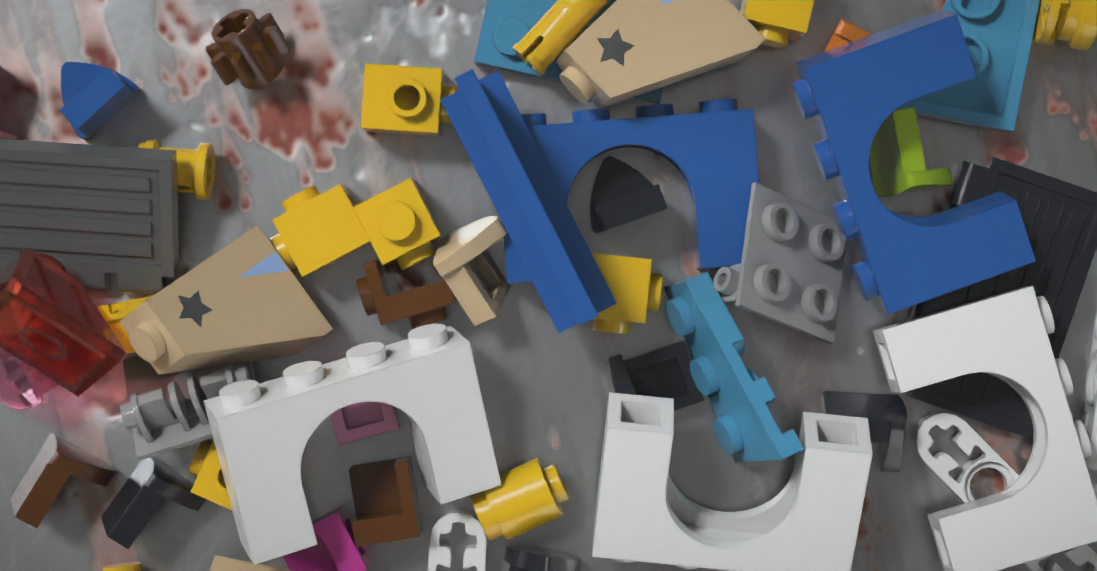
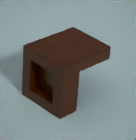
[349,456,423,547]

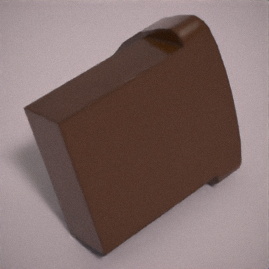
[10,433,116,528]

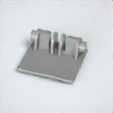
[713,183,846,344]
[120,355,255,461]

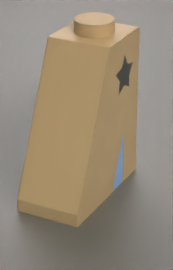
[555,0,765,109]
[120,225,333,375]

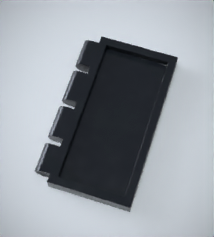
[907,157,1097,439]

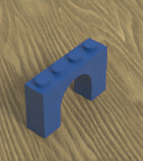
[791,9,1036,314]
[504,99,759,283]

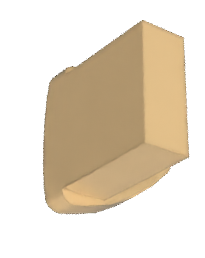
[433,216,510,326]

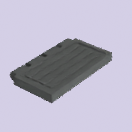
[0,139,179,294]

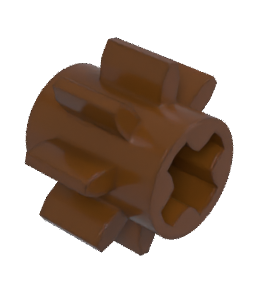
[205,9,290,89]

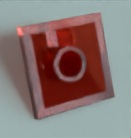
[0,247,126,397]

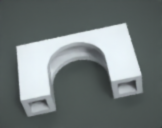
[873,286,1097,571]
[203,324,501,565]
[592,392,873,571]

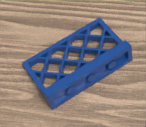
[440,69,617,333]

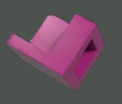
[283,505,372,571]

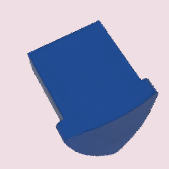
[59,62,139,140]

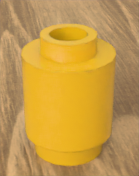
[470,457,570,541]

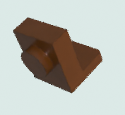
[356,260,458,329]

